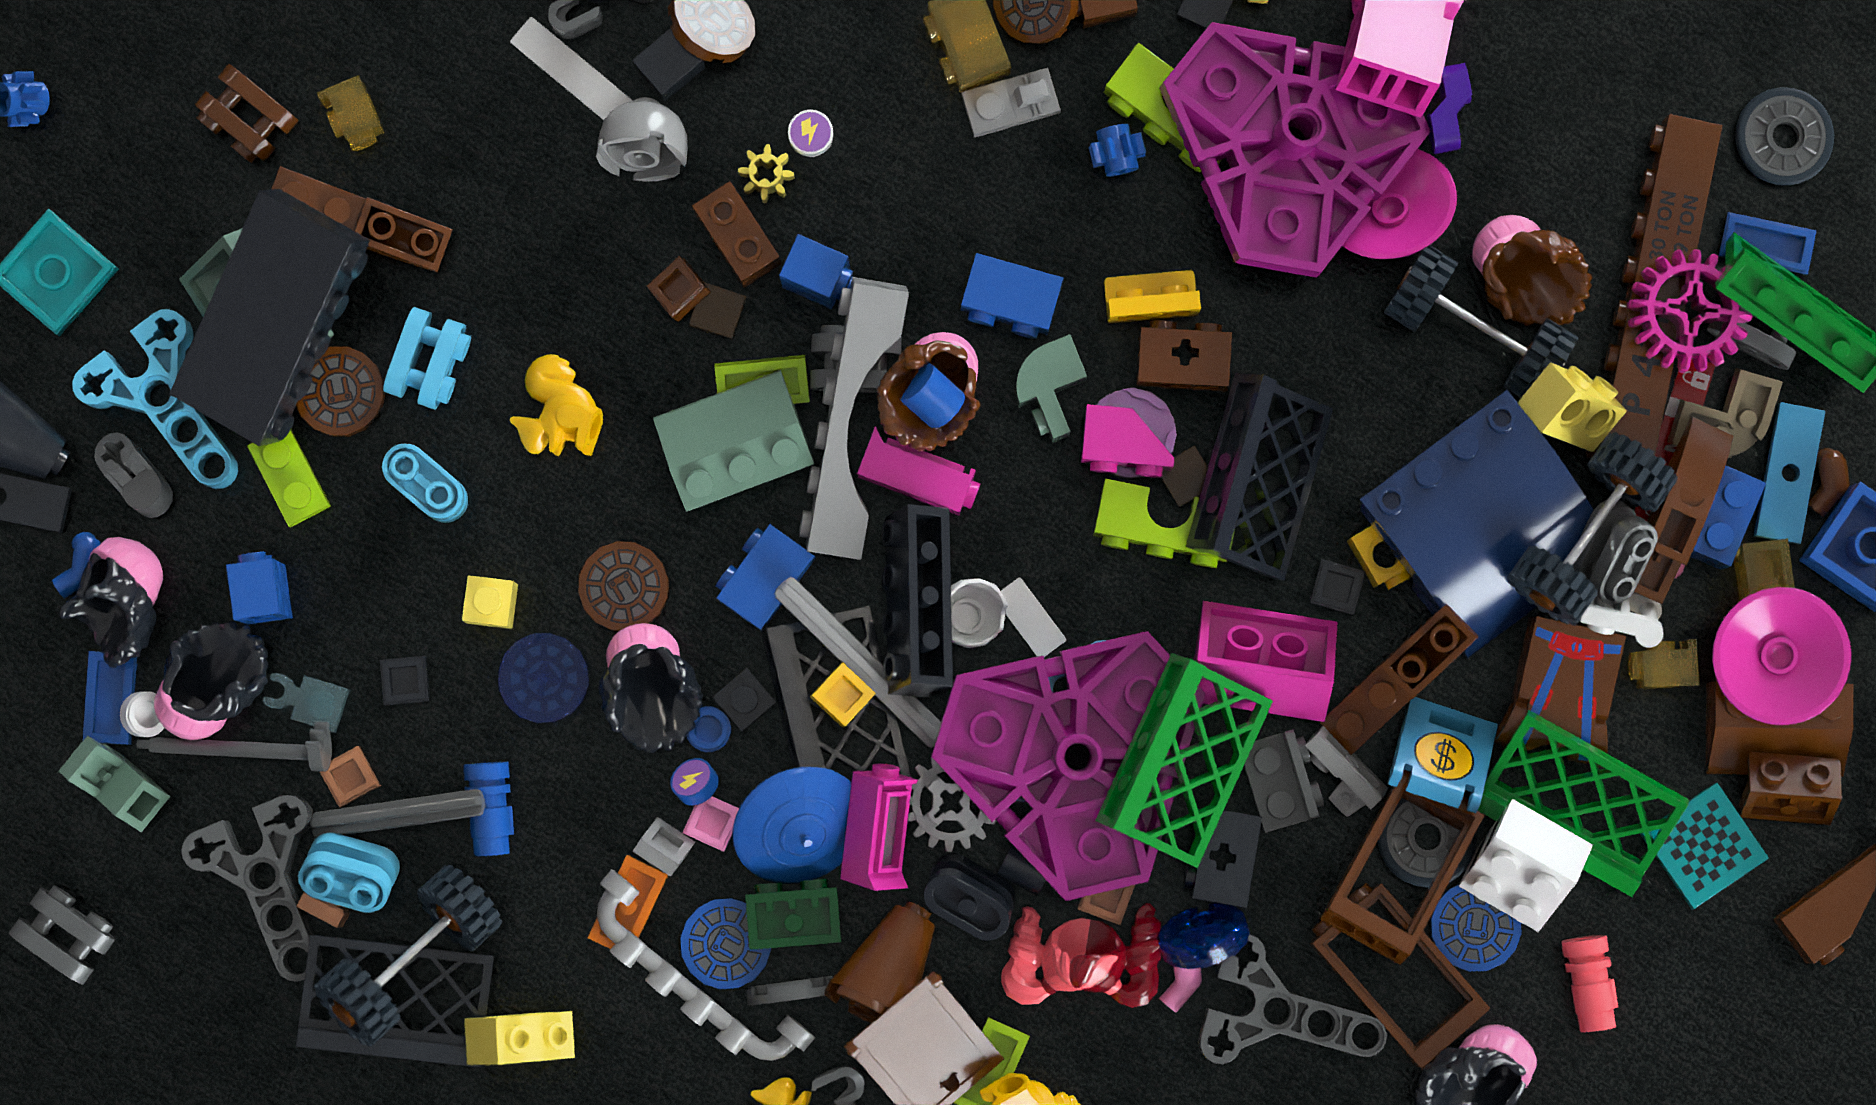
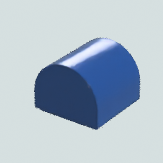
[900,363,965,428]

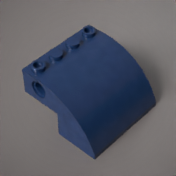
[1360,390,1593,659]

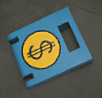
[1388,697,1498,813]

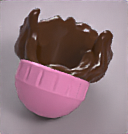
[1472,215,1592,327]
[876,332,980,452]

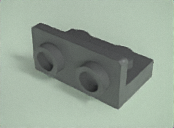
[1244,730,1324,833]

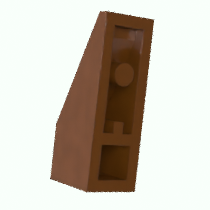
[1773,843,1876,966]

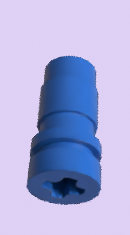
[463,762,514,856]

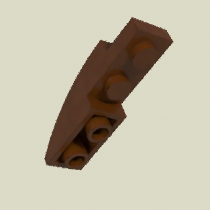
[271,166,453,272]
[1634,417,1733,604]
[1320,603,1479,755]

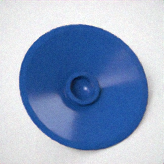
[733,767,852,884]

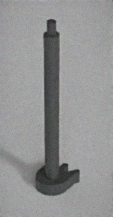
[136,721,332,772]

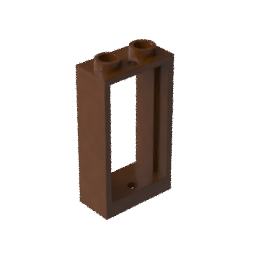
[1320,770,1485,965]
[1309,882,1491,1069]

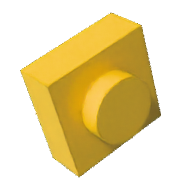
[810,662,876,728]

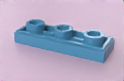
[1753,402,1825,545]

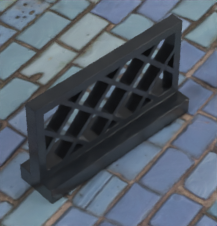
[1185,373,1333,581]
[761,606,911,777]
[296,934,494,1067]

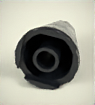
[0,381,70,479]

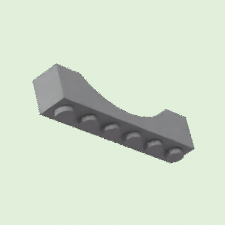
[799,277,909,560]

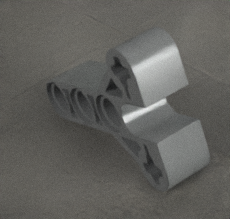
[181,795,323,982]
[1198,933,1387,1064]

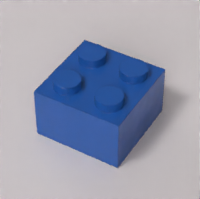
[1799,482,1876,612]

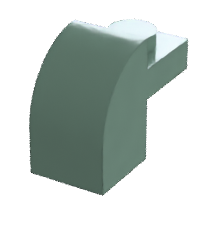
[1016,335,1087,443]
[59,735,170,832]

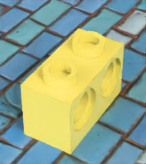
[1518,362,1627,452]
[465,1011,574,1065]

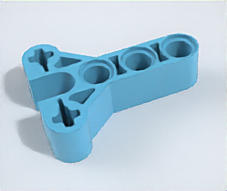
[72,309,238,489]

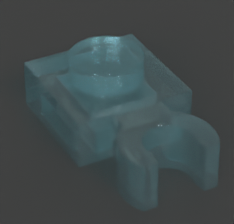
[262,673,350,733]

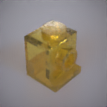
[317,75,385,151]
[1628,639,1699,689]

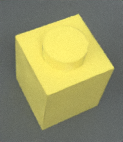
[462,575,518,629]

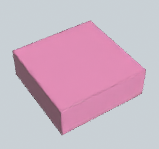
[682,796,739,852]

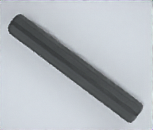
[310,789,486,838]

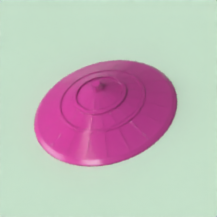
[1341,149,1457,259]
[1713,587,1851,725]

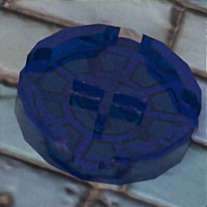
[498,633,589,723]
[1158,903,1250,969]

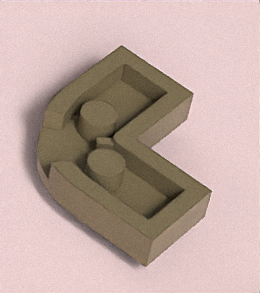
[1667,368,1783,458]

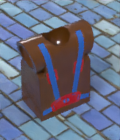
[1494,616,1626,768]

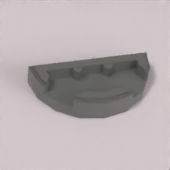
[745,976,833,1005]

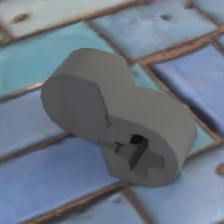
[94,432,173,518]

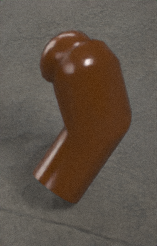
[1808,448,1850,518]

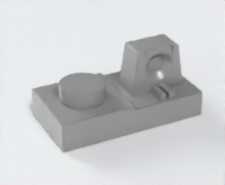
[962,68,1061,138]
[1305,726,1388,817]

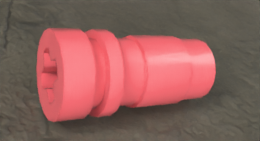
[1561,935,1618,1032]

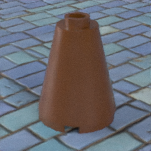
[824,902,935,1024]

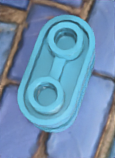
[383,307,471,410]
[382,444,468,523]
[298,832,400,913]

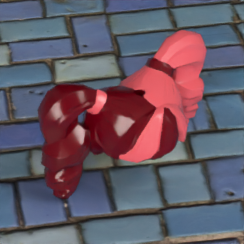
[1001,903,1163,1008]

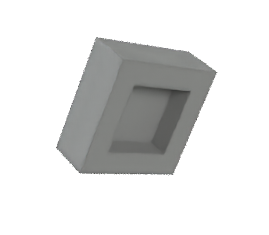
[633,817,695,877]

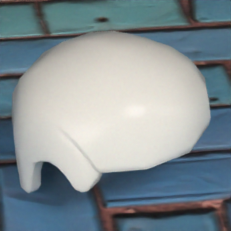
[951,578,1008,648]

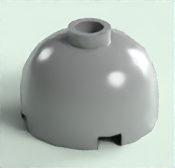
[596,97,688,181]

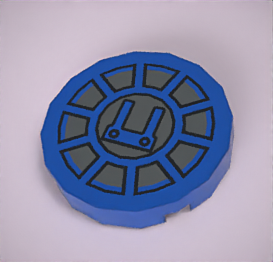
[1430,884,1522,972]
[681,898,772,989]

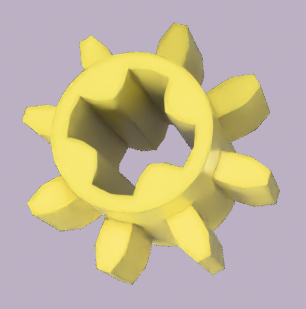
[738,144,795,203]

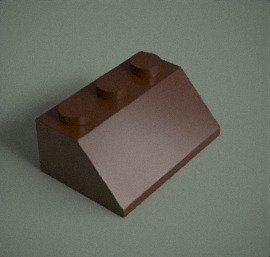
[1706,681,1853,777]

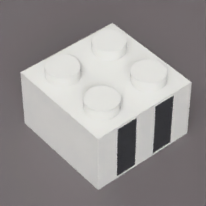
[1459,799,1593,932]

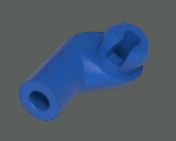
[52,532,101,599]

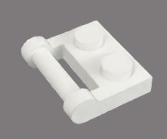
[1580,592,1663,647]

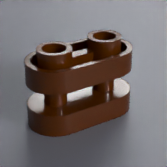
[194,64,299,163]

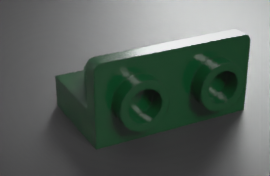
[745,879,841,950]

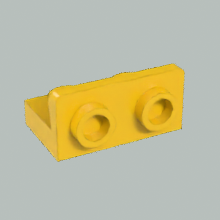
[1104,270,1201,324]

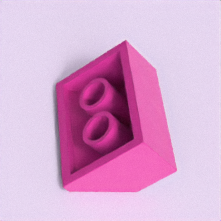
[1194,601,1337,722]

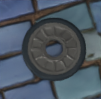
[1735,88,1834,185]
[1377,797,1477,887]

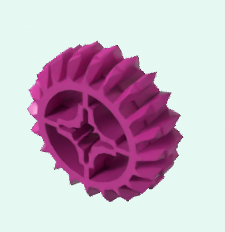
[1627,249,1752,373]

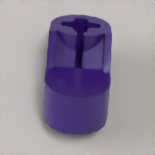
[1427,63,1472,154]

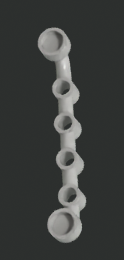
[597,869,816,1061]

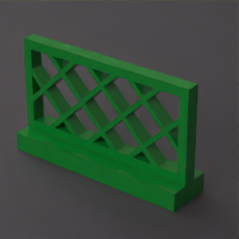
[1715,232,1876,393]
[1095,653,1273,868]
[1477,710,1689,897]

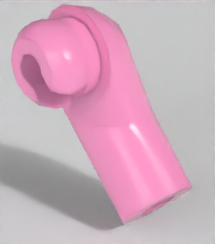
[1159,944,1202,1013]

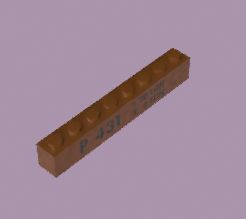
[1586,114,1723,459]

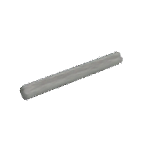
[774,577,941,748]

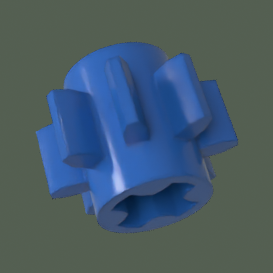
[0,71,49,127]
[1089,124,1146,177]

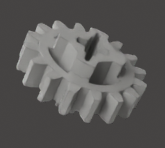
[908,757,997,852]

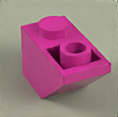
[1081,404,1174,478]

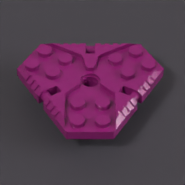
[1159,22,1431,278]
[931,631,1205,901]

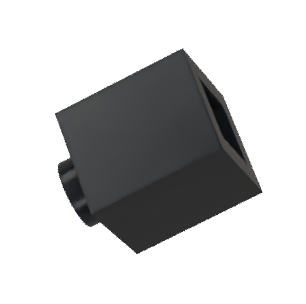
[632,28,705,103]

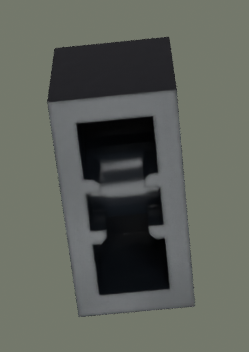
[1184,810,1262,908]

